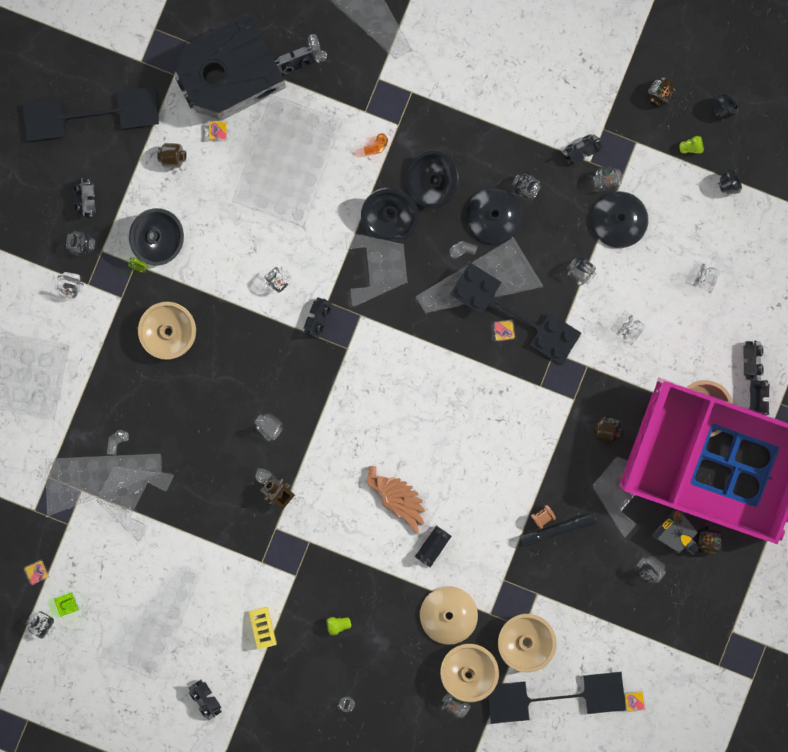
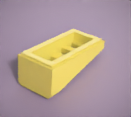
[249,607,277,649]

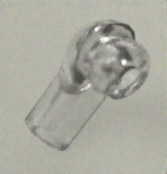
[308,34,327,62]
[450,241,478,259]
[106,430,129,455]

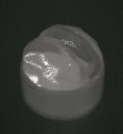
[255,468,272,484]
[339,696,355,712]

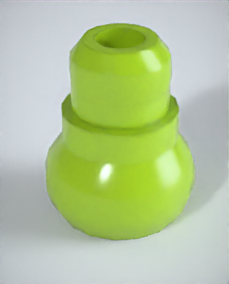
[679,136,704,154]
[326,617,351,635]

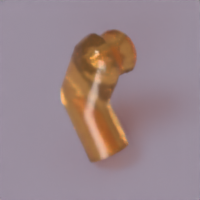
[364,133,388,156]

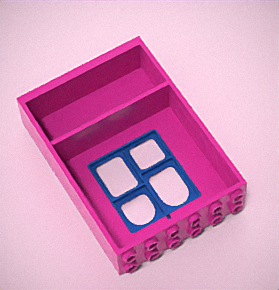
[619,377,788,545]

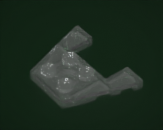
[345,232,407,307]
[592,457,636,537]
[96,465,174,542]

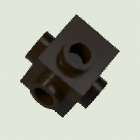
[260,476,295,509]

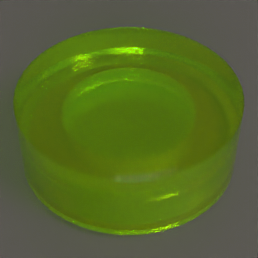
[128,258,148,272]

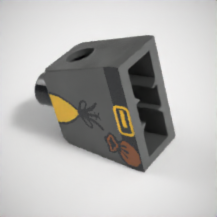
[651,509,699,555]

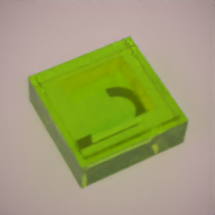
[54,592,79,617]

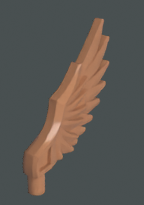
[367,466,425,534]

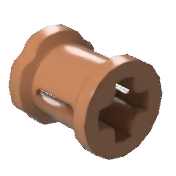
[531,505,556,529]

